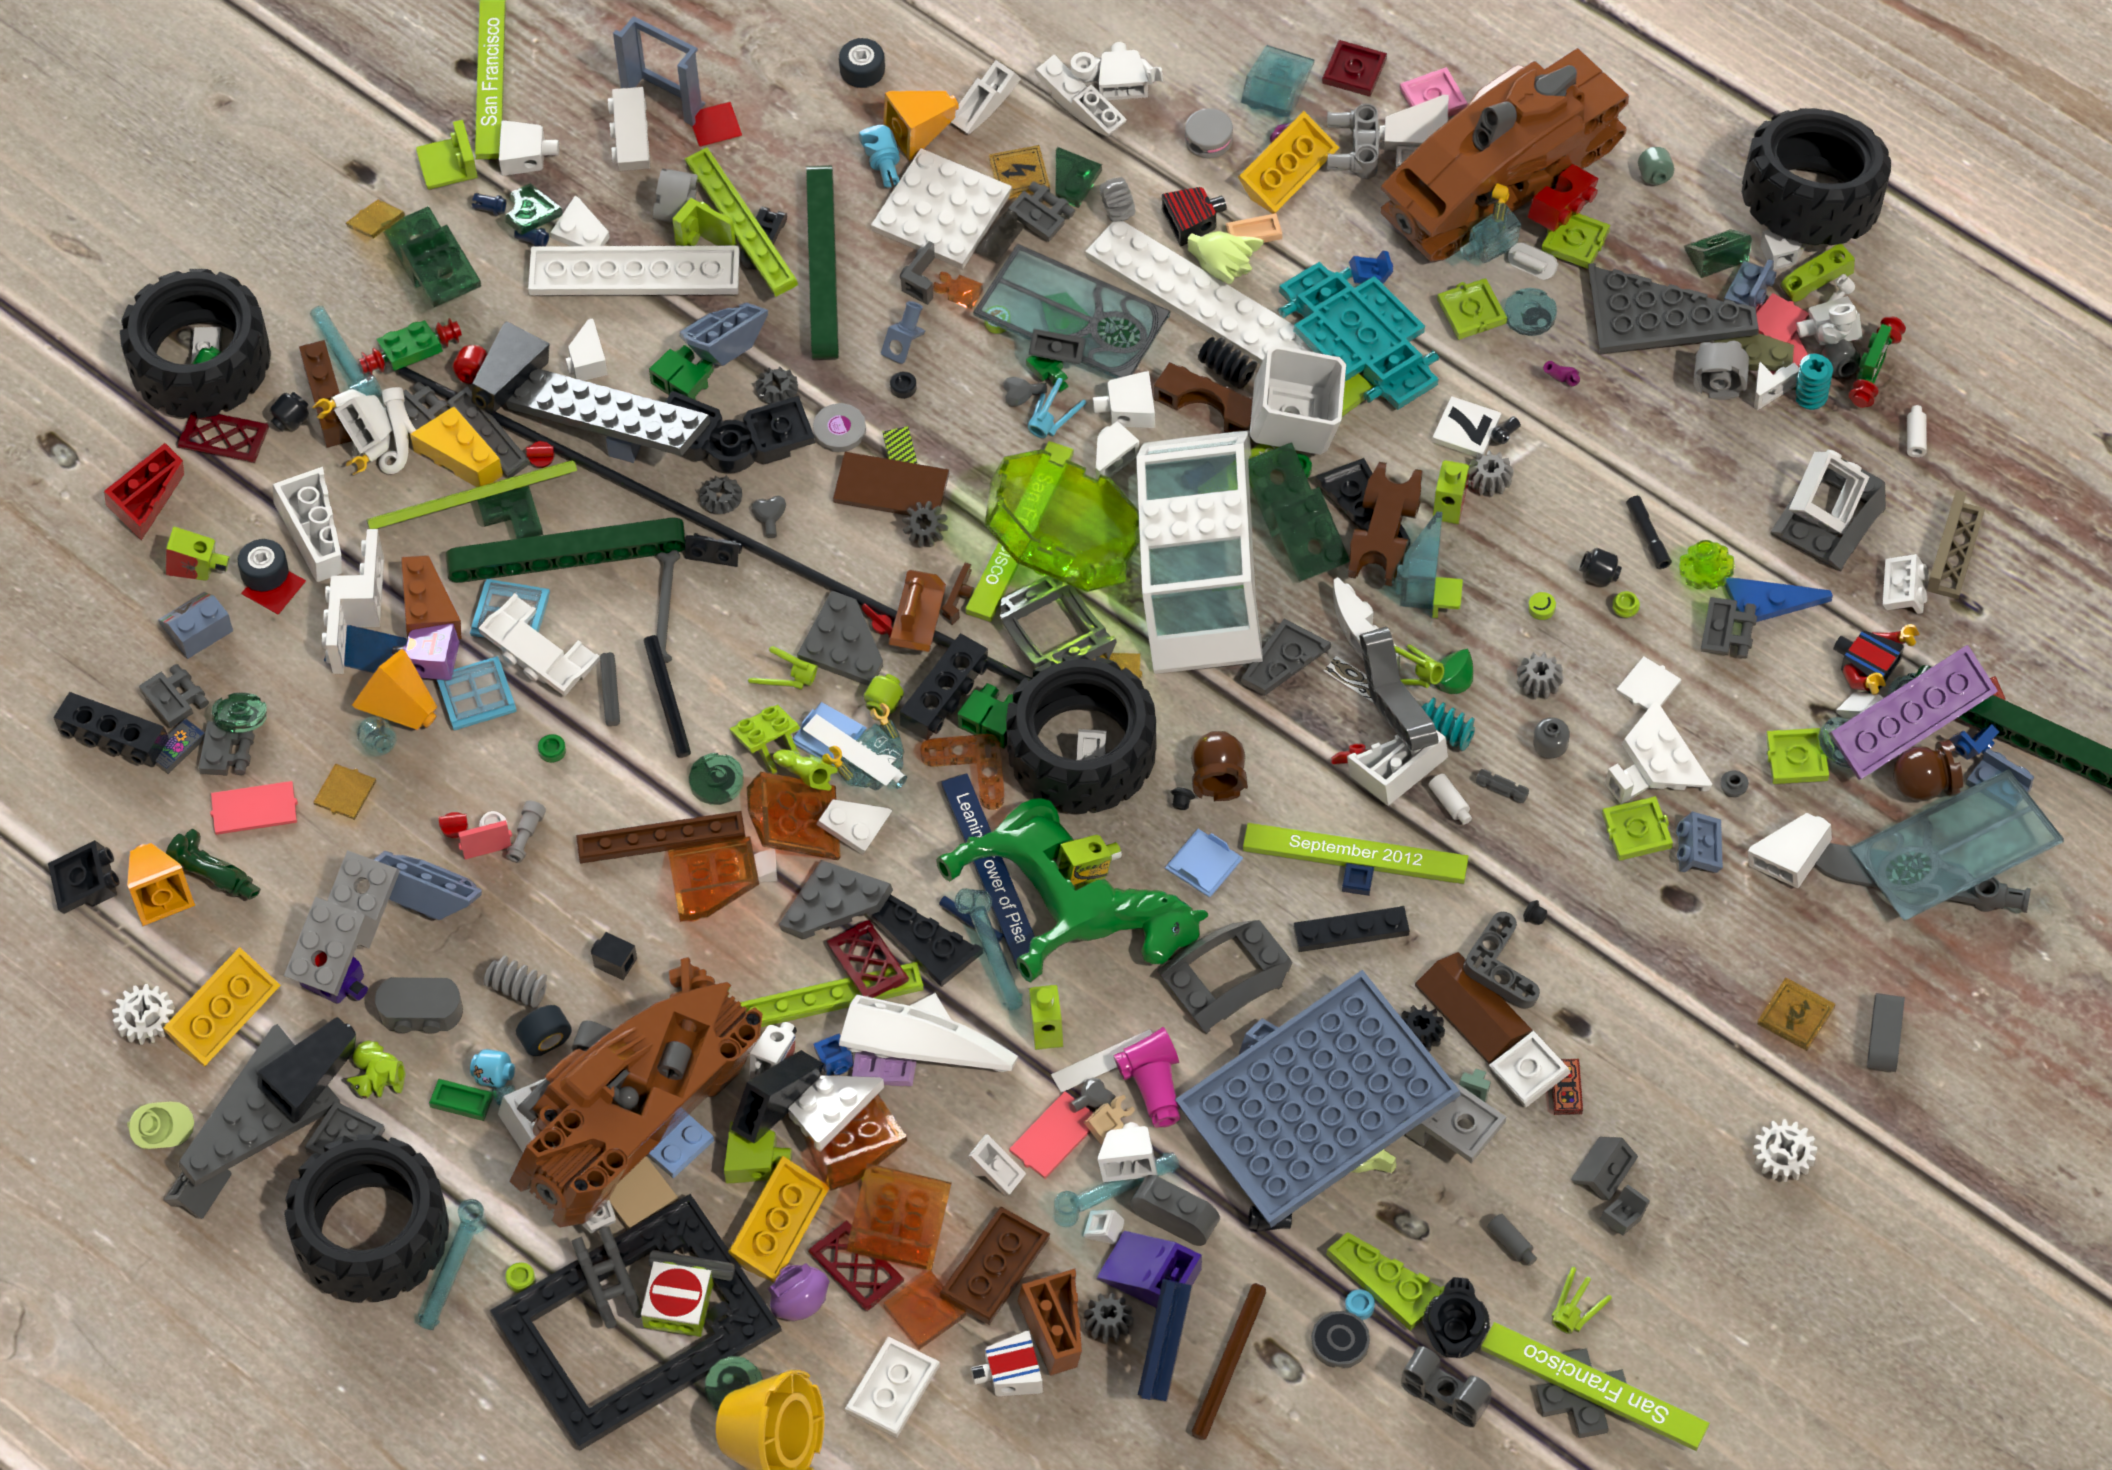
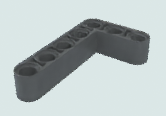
[1359,626,1439,752]

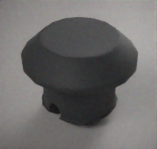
[1171,787,1195,810]
[1523,900,1548,925]

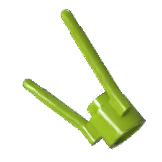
[1394,644,1444,688]
[748,646,818,690]
[1551,1267,1612,1334]

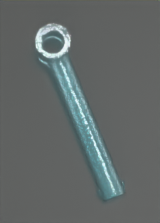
[310,306,382,398]
[955,888,1024,1010]
[1053,1152,1180,1227]
[418,1199,487,1330]

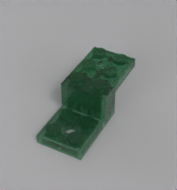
[382,206,482,307]
[1248,442,1350,583]

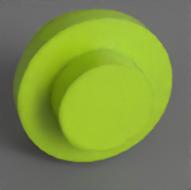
[1612,591,1640,618]

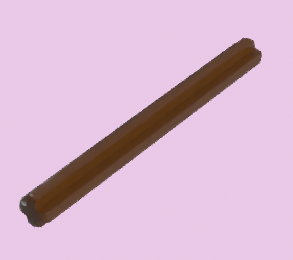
[1192,1283,1266,1440]

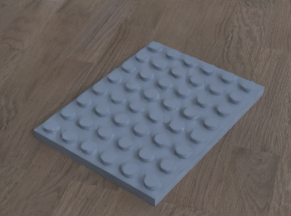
[1175,970,1461,1227]

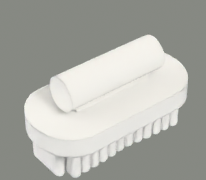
[1508,242,1559,280]

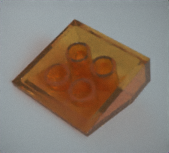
[846,1163,952,1271]

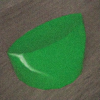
[1435,648,1474,694]

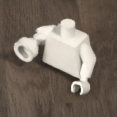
[1071,42,1164,100]
[1796,274,1863,345]

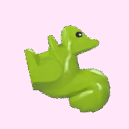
[773,750,838,791]
[347,1040,405,1099]

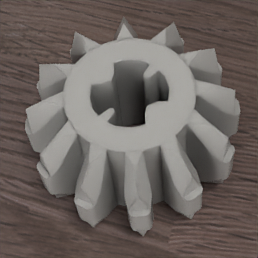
[1100,177,1136,222]
[1469,450,1513,497]
[1517,652,1563,700]

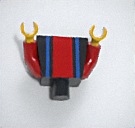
[1833,624,1920,695]

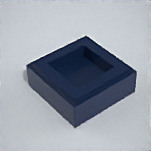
[1342,863,1374,896]

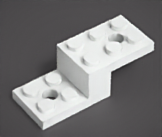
[322,529,385,674]

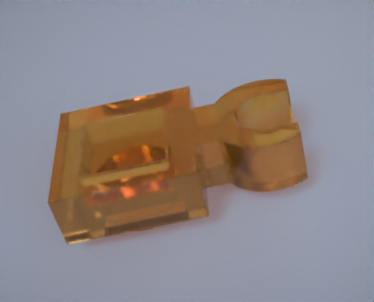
[933,272,983,309]

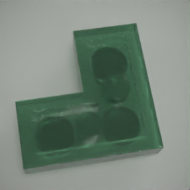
[477,486,543,539]

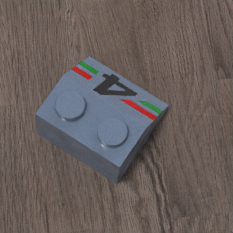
[158,592,233,659]

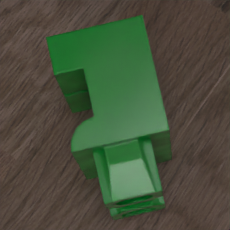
[649,345,714,400]
[958,683,1013,748]

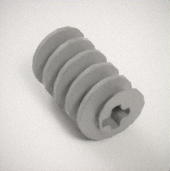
[484,955,547,1009]

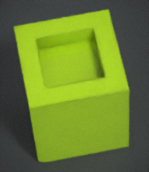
[1432,577,1463,618]

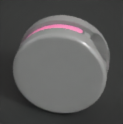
[1185,108,1233,158]

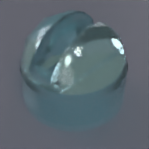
[492,1085,516,1106]

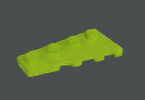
[1326,1232,1445,1331]

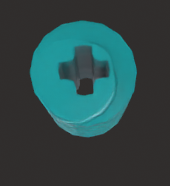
[1795,354,1833,410]
[1422,697,1475,751]

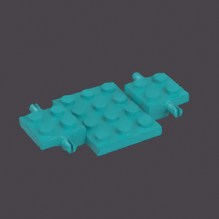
[1278,261,1439,410]

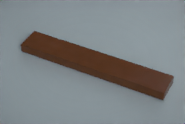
[576,811,746,864]

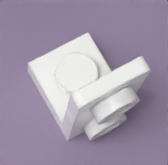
[1605,764,1650,804]

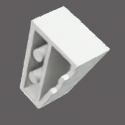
[608,87,650,171]
[1347,731,1448,806]

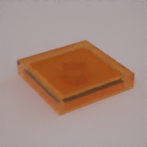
[884,1270,966,1350]

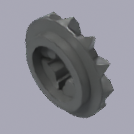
[756,367,798,404]
[700,475,742,514]

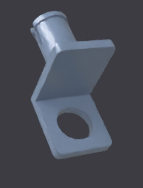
[881,301,925,364]

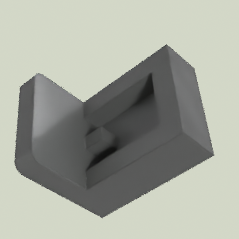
[1600,1185,1650,1236]

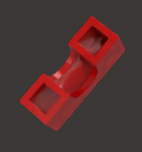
[1528,164,1599,232]

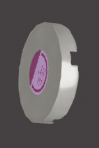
[813,403,866,452]

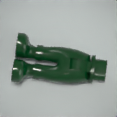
[166,829,261,900]

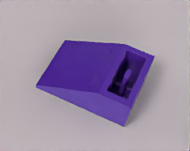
[1097,1231,1202,1308]

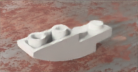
[1035,55,1127,137]
[1333,577,1401,670]

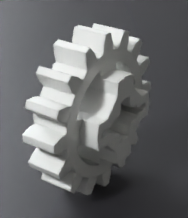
[112,984,175,1045]
[1753,1119,1817,1182]

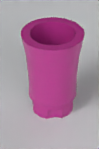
[1113,1027,1179,1080]
[1133,1061,1180,1128]

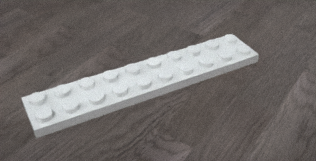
[1085,221,1315,365]

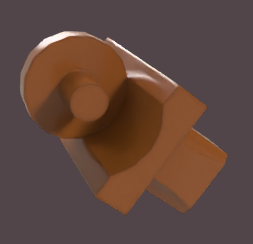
[669,957,715,998]

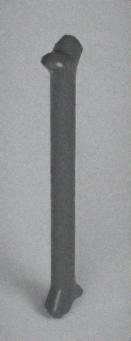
[656,550,680,663]

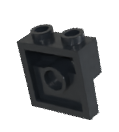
[48,840,120,914]

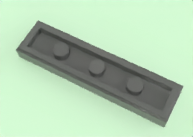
[446,386,531,478]

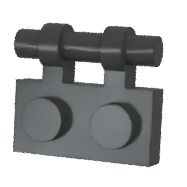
[1008,181,1076,242]
[386,382,450,430]
[1701,597,1757,659]
[139,664,209,728]
[199,721,255,776]

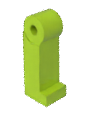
[1780,244,1855,302]

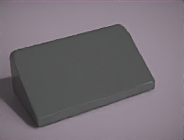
[1028,328,1087,365]

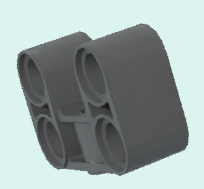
[1401,1346,1492,1428]

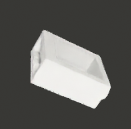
[1789,450,1869,535]

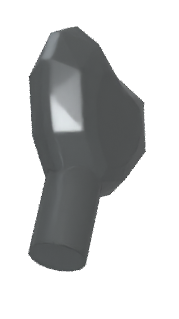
[1003,376,1047,406]
[752,496,786,538]
[1069,1077,1116,1113]

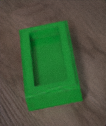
[429,1078,493,1121]

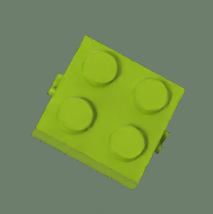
[1541,213,1610,269]
[1437,278,1507,340]
[1766,728,1829,784]
[1602,796,1673,861]

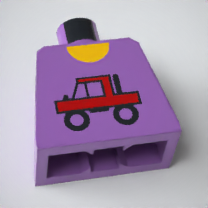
[392,623,460,680]

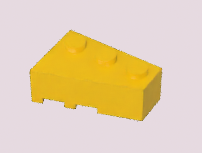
[410,407,503,487]

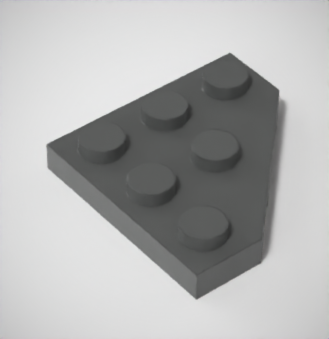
[797,591,883,686]
[779,860,893,939]

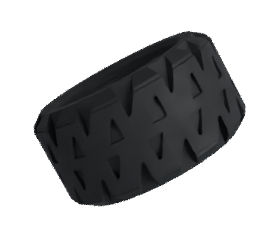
[1741,108,1891,245]
[119,269,271,418]
[1006,655,1157,814]
[284,1134,449,1303]

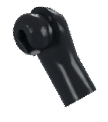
[1491,416,1521,444]

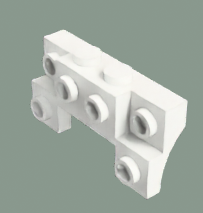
[479,593,600,696]

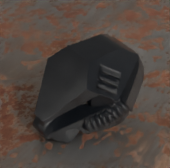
[1422,1277,1490,1359]

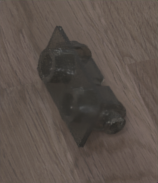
[975,210,1025,263]

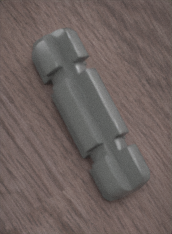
[1476,769,1529,803]

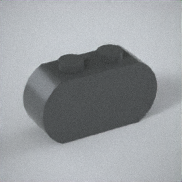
[375,977,463,1034]
[1130,1175,1220,1246]

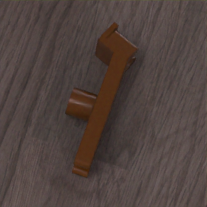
[942,562,974,625]

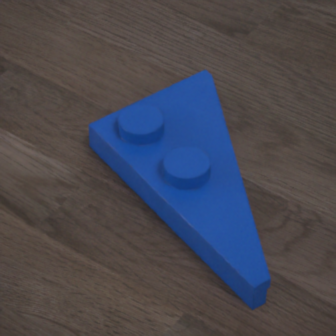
[1724,577,1833,622]

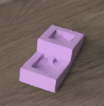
[852,1051,916,1086]

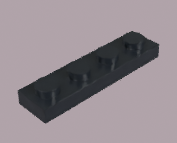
[1293,906,1410,952]

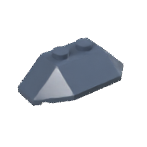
[679,303,768,366]
[373,851,482,920]

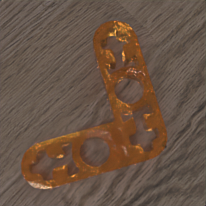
[920,734,1005,810]

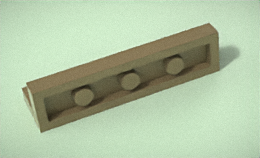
[1927,490,1985,600]

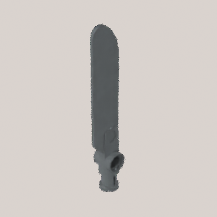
[1814,843,2031,913]

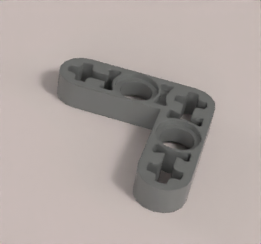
[1463,912,1540,1009]

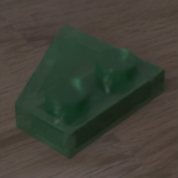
[1055,147,1102,208]

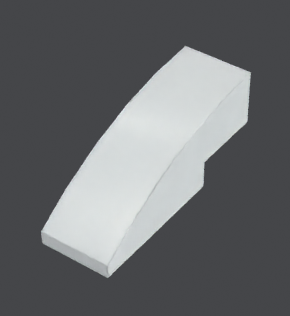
[951,60,1021,134]

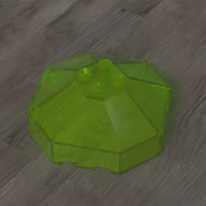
[985,449,1140,592]

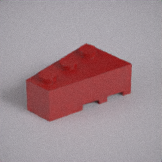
[104,443,184,541]

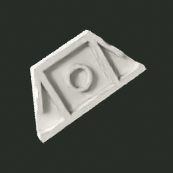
[1622,701,1712,791]
[788,1075,884,1151]

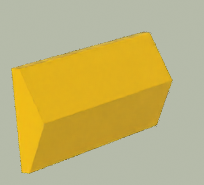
[1238,111,1340,214]
[163,947,281,1067]
[728,1156,830,1283]

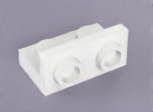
[1883,554,1928,614]

